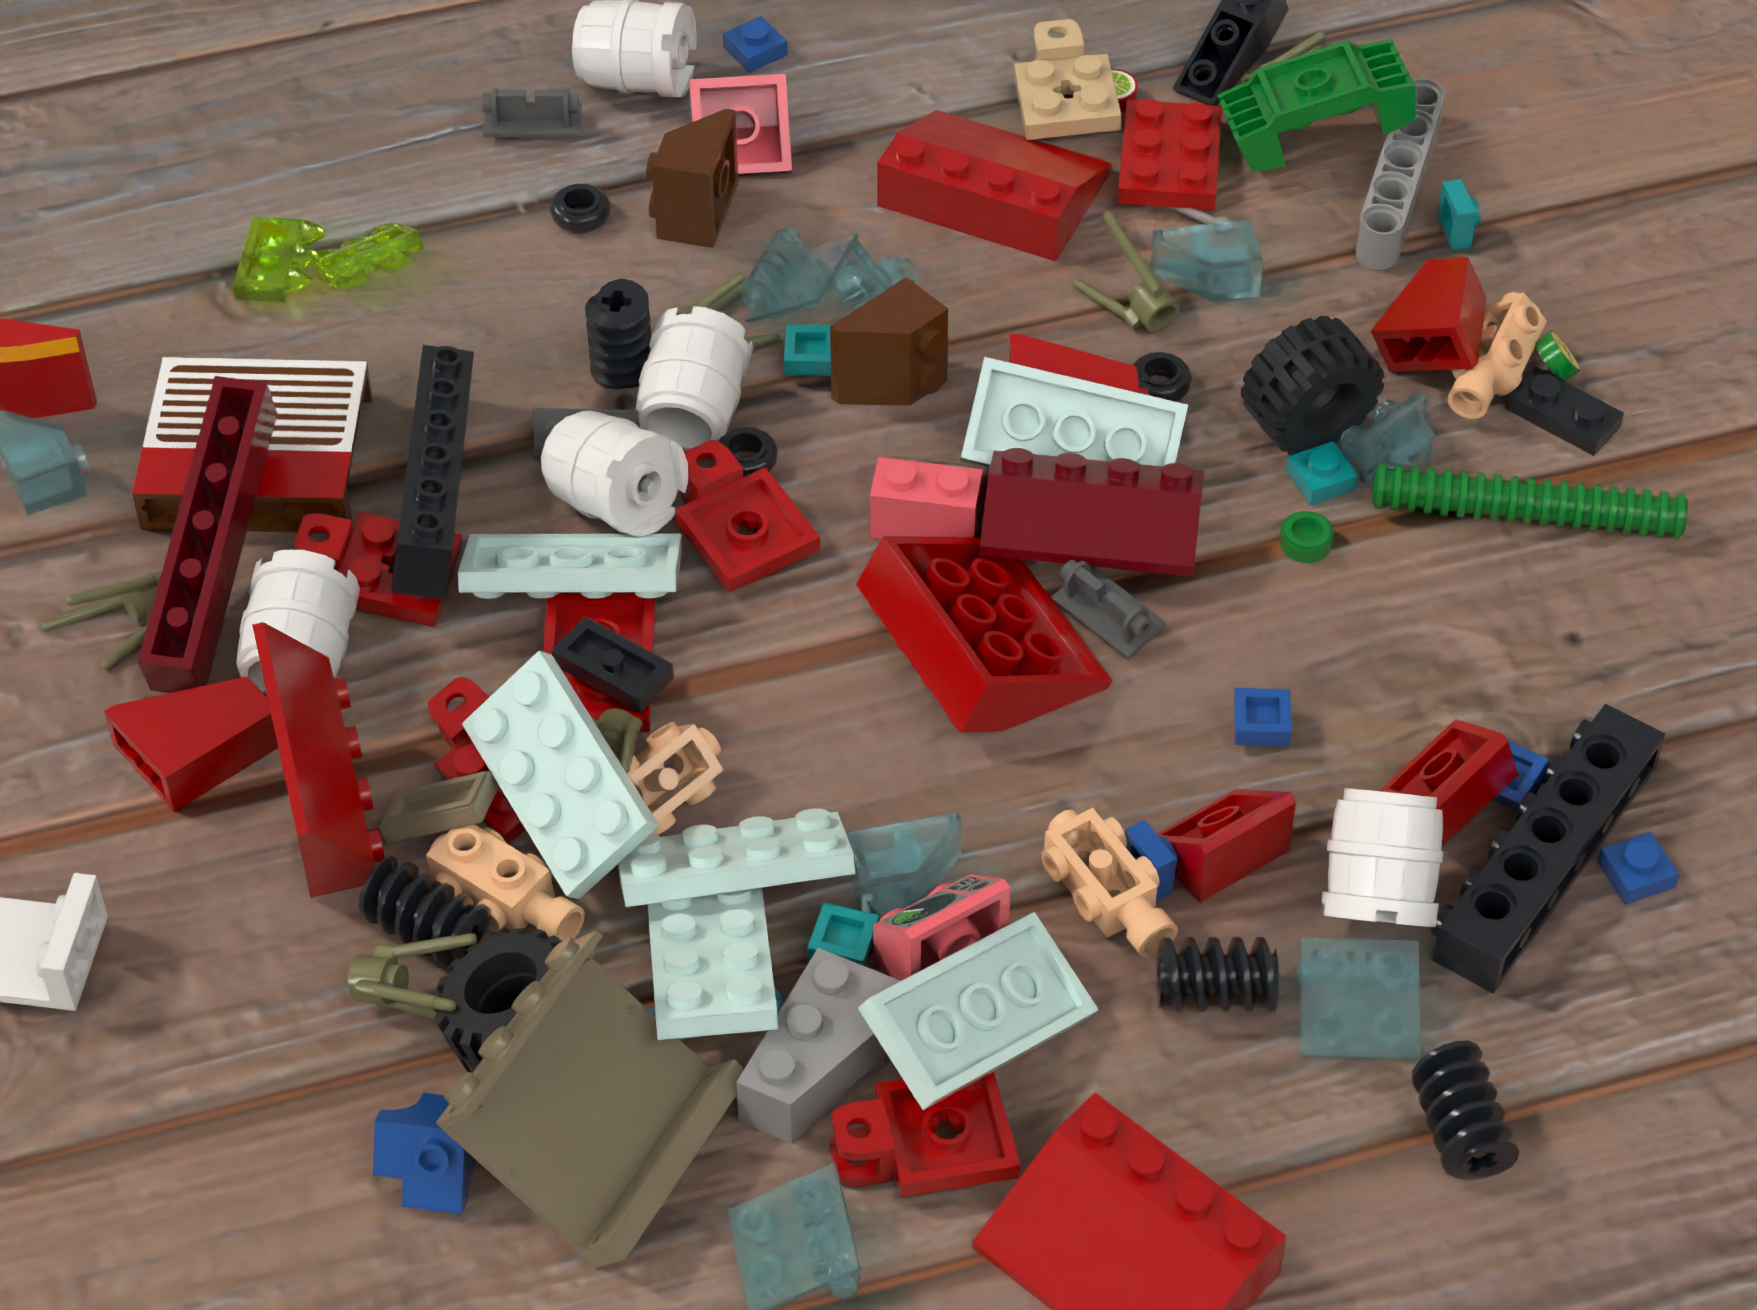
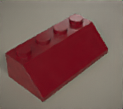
[979,448,1204,576]

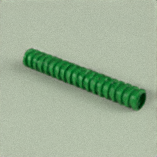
[1371,462,1688,540]

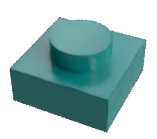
[1437,179,1481,251]
[784,325,831,376]
[1286,441,1358,506]
[807,903,879,967]

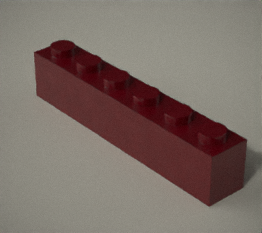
[137,376,277,693]

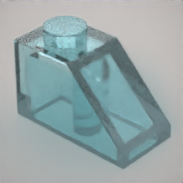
[1150,220,1263,302]
[0,410,90,516]
[847,813,962,917]

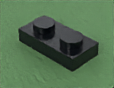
[1506,367,1624,456]
[551,616,674,714]

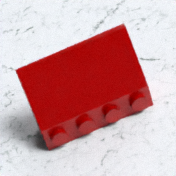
[877,110,1112,261]
[856,536,1112,733]
[252,622,385,898]
[972,1092,1287,1310]

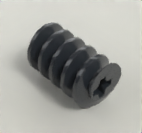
[585,278,651,389]
[359,855,491,966]
[1156,937,1279,1012]
[1411,1040,1519,1180]

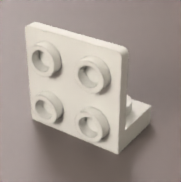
[0,873,108,1011]

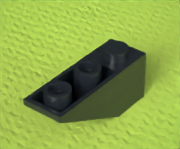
[1173,0,1289,106]

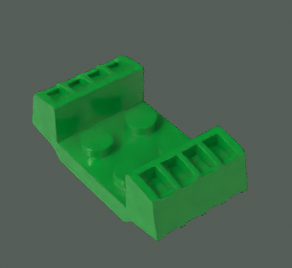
[1217,39,1416,172]

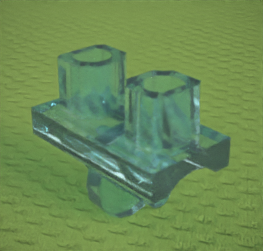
[828,240,917,312]
[1341,393,1435,486]

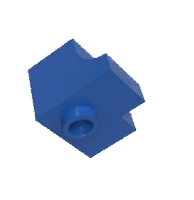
[373,1093,477,1214]

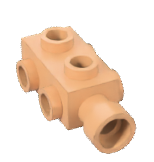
[1447,292,1547,419]
[618,722,724,835]
[1041,808,1178,958]
[426,824,585,942]

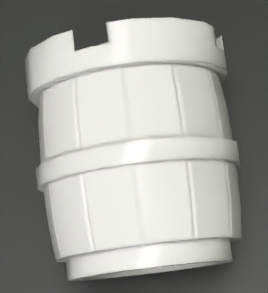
[572,0,697,97]
[636,306,754,452]
[541,411,688,537]
[236,550,360,693]
[1321,788,1444,927]

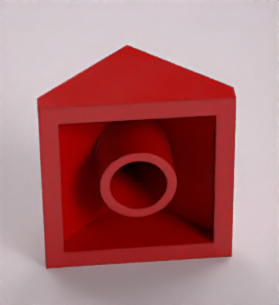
[1379,719,1518,847]
[1157,789,1296,903]

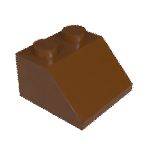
[646,109,739,248]
[830,277,948,406]

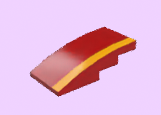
[0,318,97,421]

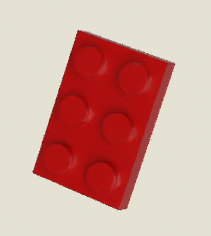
[1117,99,1222,210]
[543,592,656,732]

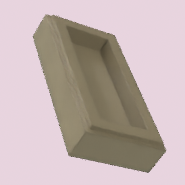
[379,771,499,844]

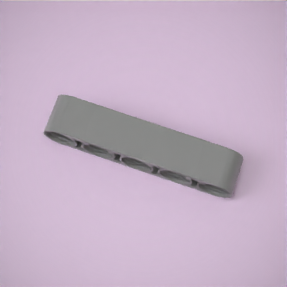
[1356,78,1445,270]

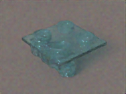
[741,227,859,324]
[1297,938,1420,1059]
[727,1162,861,1310]

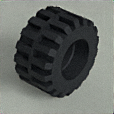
[1241,316,1385,455]
[434,928,562,1073]

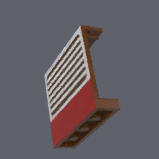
[132,357,373,533]

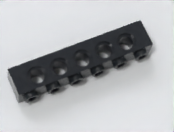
[391,345,474,599]
[1431,703,1665,994]

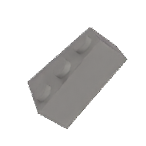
[736,948,900,1144]

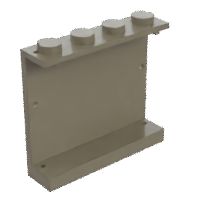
[436,930,744,1268]

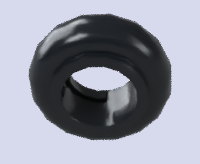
[550,184,611,233]
[1133,352,1192,402]
[715,427,778,477]

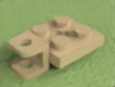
[1014,19,1121,140]

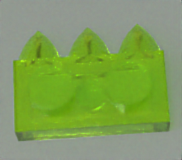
[233,216,326,303]
[311,223,424,289]

